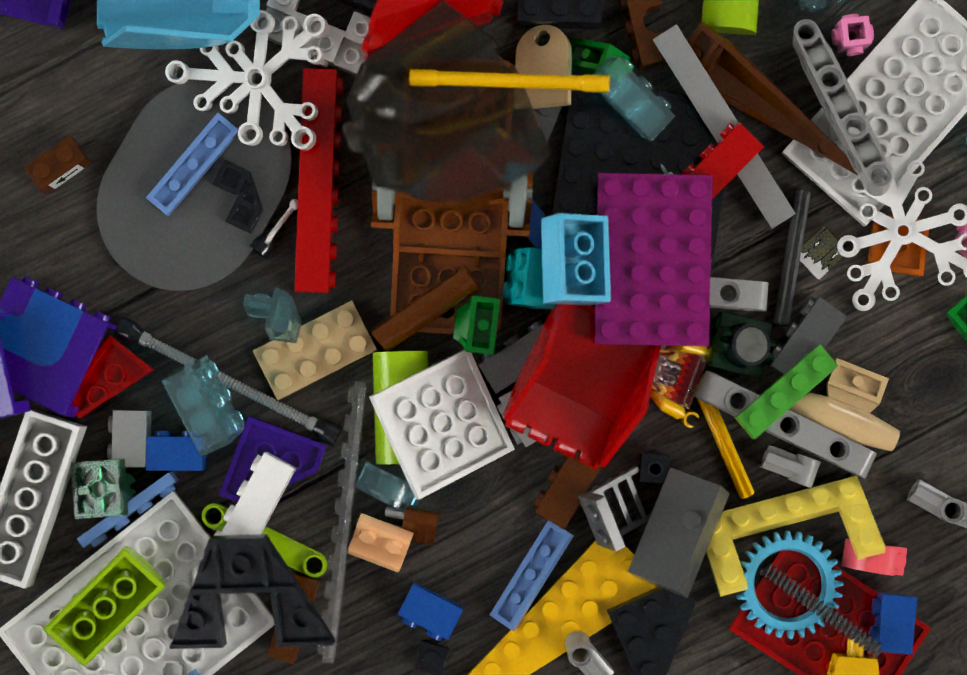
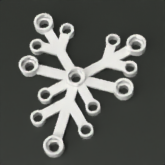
[165,10,328,150]
[837,139,967,311]

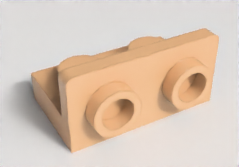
[347,513,414,572]

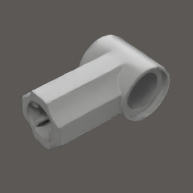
[760,445,821,488]
[565,631,614,675]

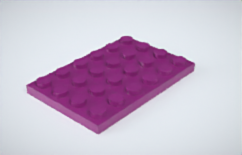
[594,173,712,346]

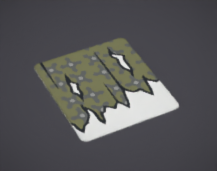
[800,227,848,279]

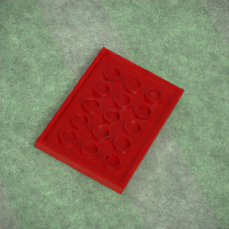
[728,537,931,675]

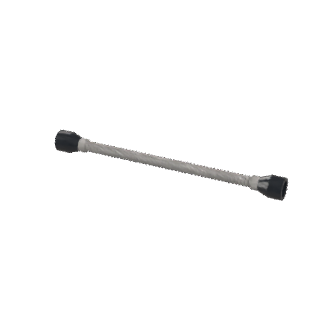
[114,317,343,446]

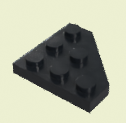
[607,587,696,675]

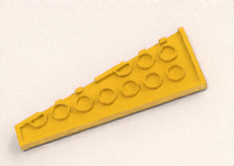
[468,540,658,675]

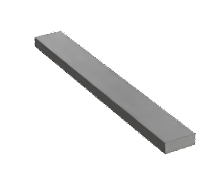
[653,24,796,229]

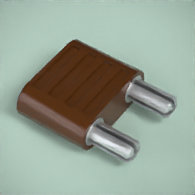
[385,506,439,546]

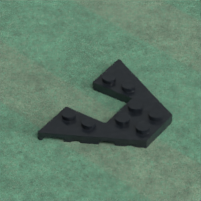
[169,534,335,649]

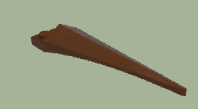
[669,22,858,176]

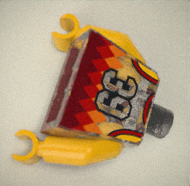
[650,345,722,428]

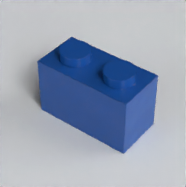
[146,431,207,471]
[398,582,463,641]
[869,591,917,655]

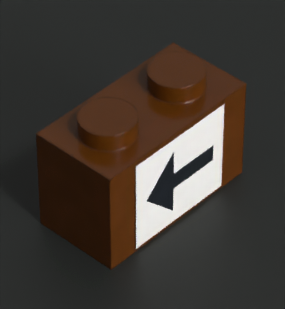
[24,136,92,194]

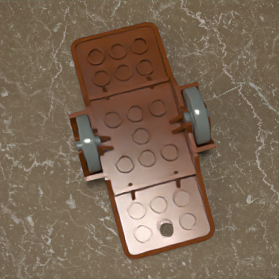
[371,55,534,334]

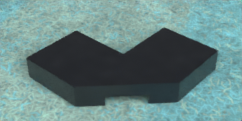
[213,160,264,235]

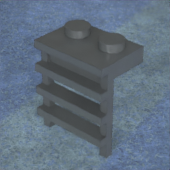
[578,466,653,552]

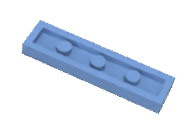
[146,113,239,217]
[77,471,179,548]
[490,520,574,631]

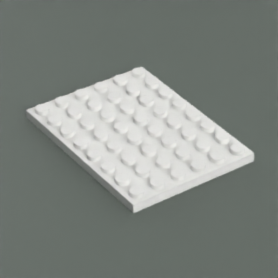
[0,491,274,675]

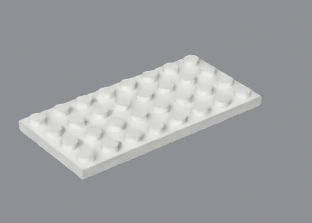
[781,0,967,226]

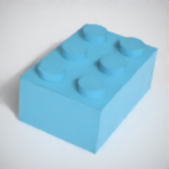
[541,213,611,305]

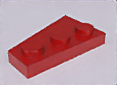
[72,335,155,418]

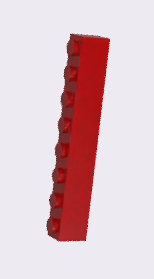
[294,68,343,294]

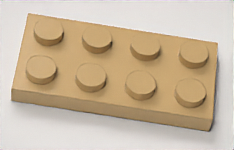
[253,301,377,400]

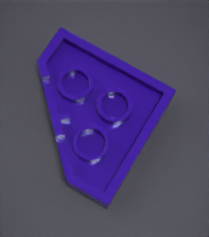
[219,416,328,502]

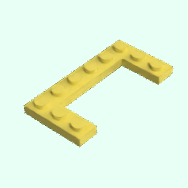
[706,476,886,597]

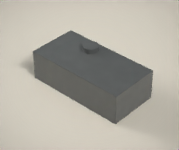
[628,468,730,598]

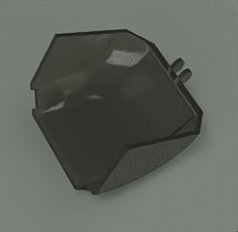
[343,0,551,204]

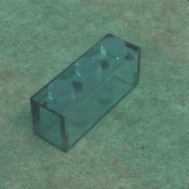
[593,56,675,141]

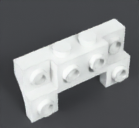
[261,0,370,78]

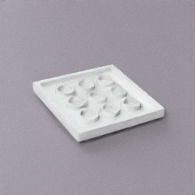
[369,349,515,499]

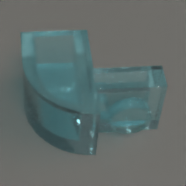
[243,288,301,343]
[355,461,420,510]

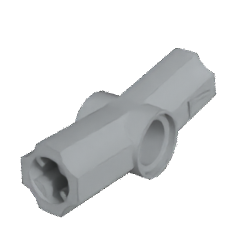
[907,479,967,528]

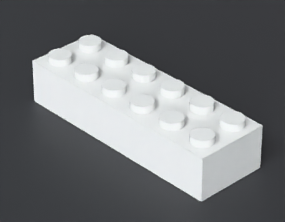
[0,409,87,589]

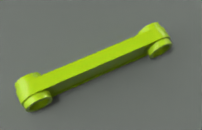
[201,503,328,578]

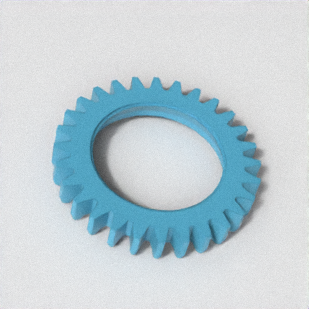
[736,530,843,639]

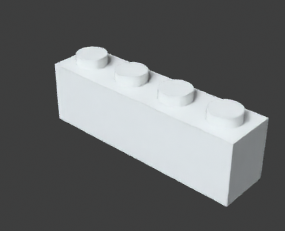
[214,452,297,536]

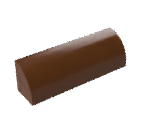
[371,265,481,351]

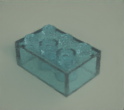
[162,355,244,457]

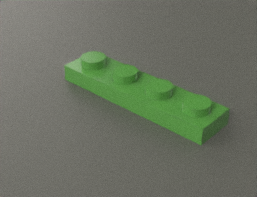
[734,344,838,439]

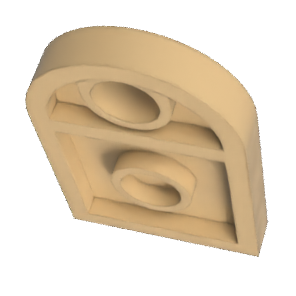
[515,25,572,110]

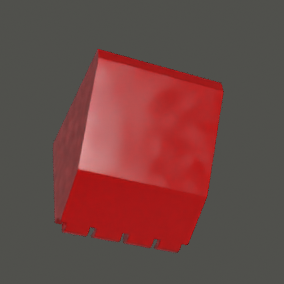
[503,304,661,470]

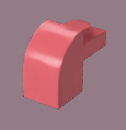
[841,538,907,576]

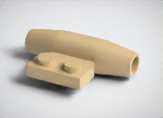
[789,358,900,451]

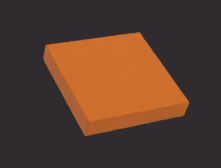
[867,215,929,276]

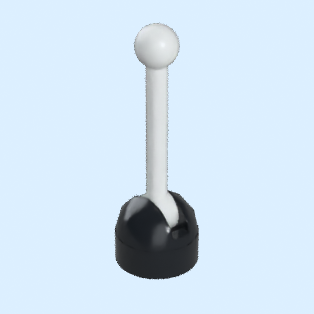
[249,199,298,259]

